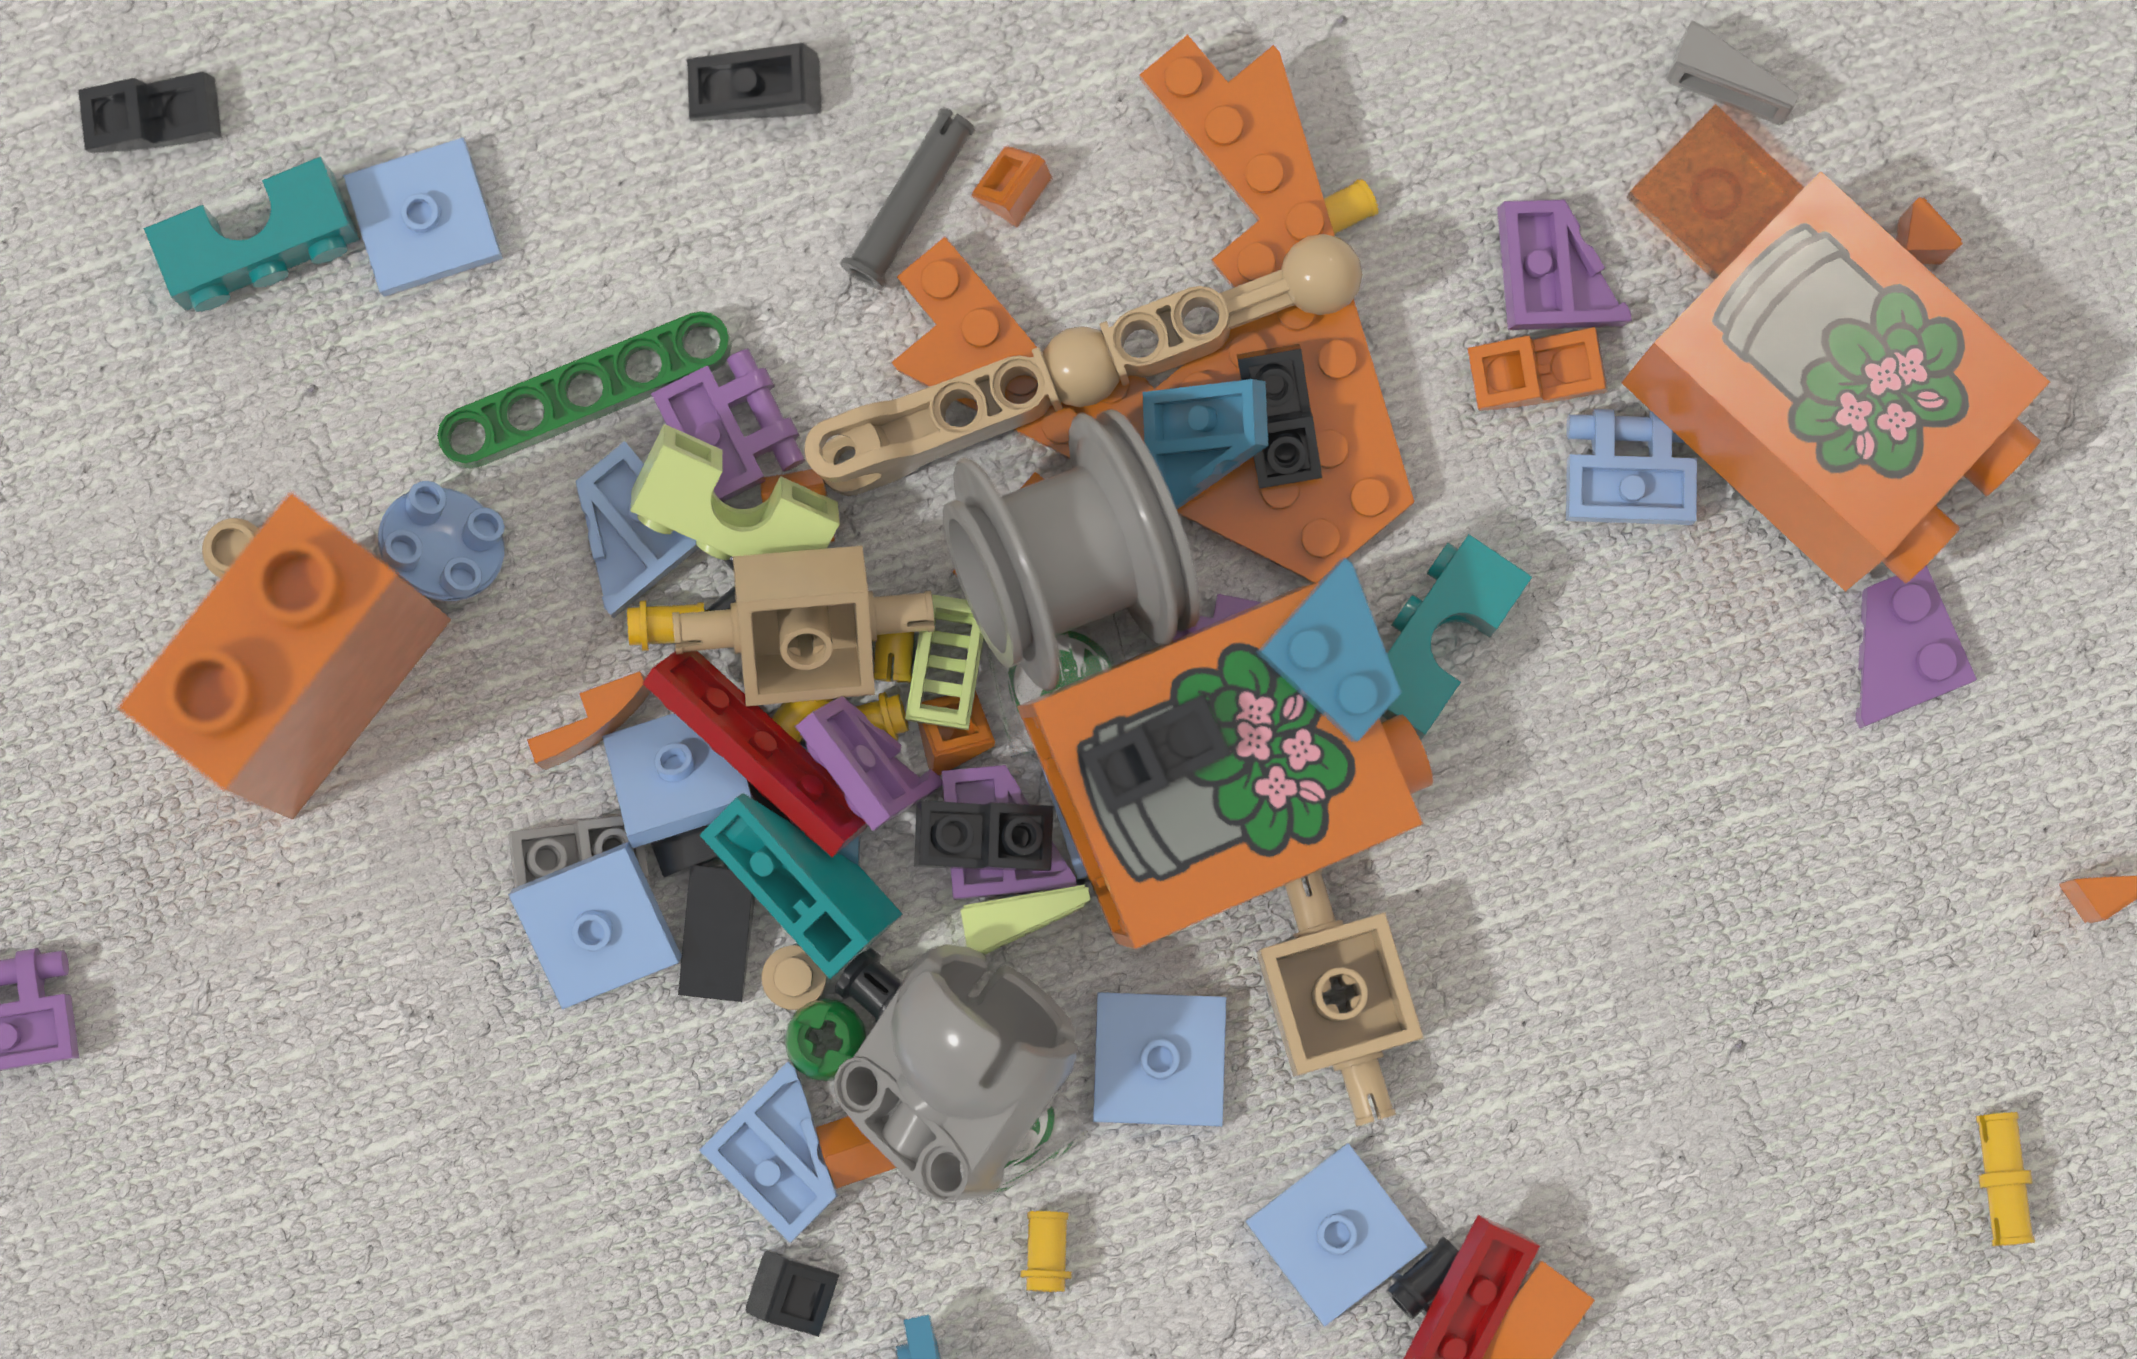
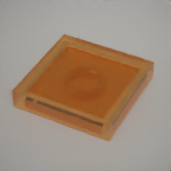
[1626,104,1805,280]

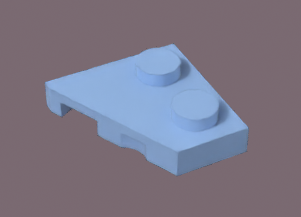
[576,441,699,618]
[699,1061,838,1243]

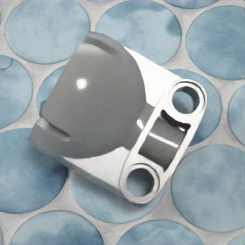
[834,944,1078,1203]

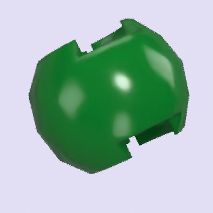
[784,998,867,1081]

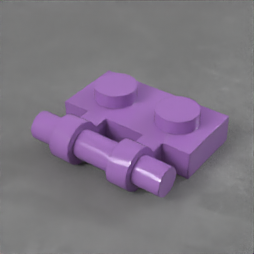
[651,349,805,502]
[0,948,79,1071]

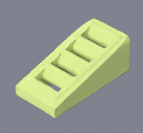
[905,594,984,730]
[960,885,1090,955]

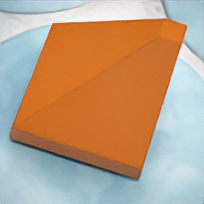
[917,690,995,775]

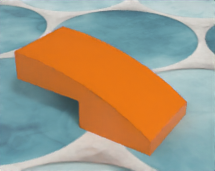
[1468,327,1608,411]
[527,671,651,770]
[1482,1260,1595,1359]

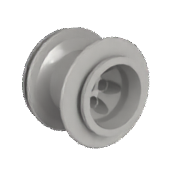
[943,409,1200,691]

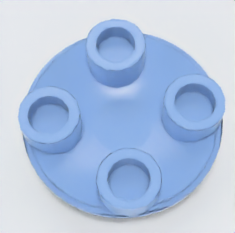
[378,481,505,601]

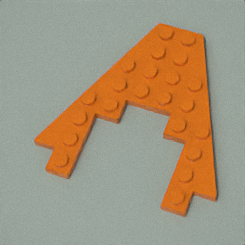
[891,35,1414,583]

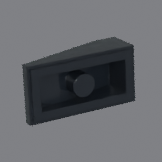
[687,42,822,121]
[678,865,755,1002]

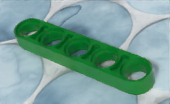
[437,311,732,469]

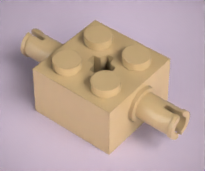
[672,546,935,706]
[1256,868,1423,1126]

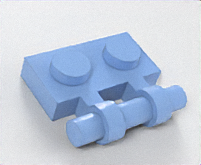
[1566,409,1697,525]

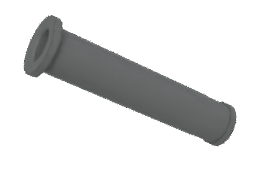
[840,108,975,290]

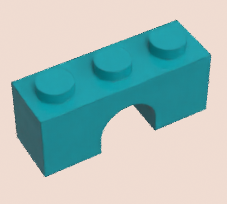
[144,156,360,312]
[1381,534,1532,741]

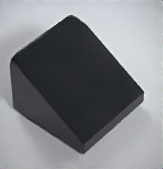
[745,1251,839,1337]

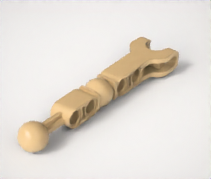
[804,234,1363,496]

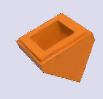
[971,146,1052,228]
[1896,197,1963,265]
[816,1116,896,1189]

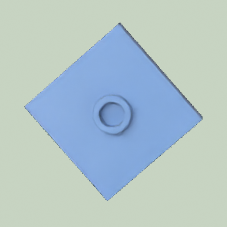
[343,137,503,297]
[602,713,753,848]
[508,842,682,1009]
[1093,992,1226,1127]
[1245,1143,1428,1327]

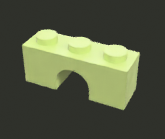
[630,424,840,560]

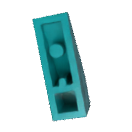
[699,793,903,979]

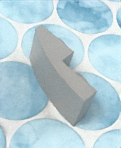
[508,816,649,887]

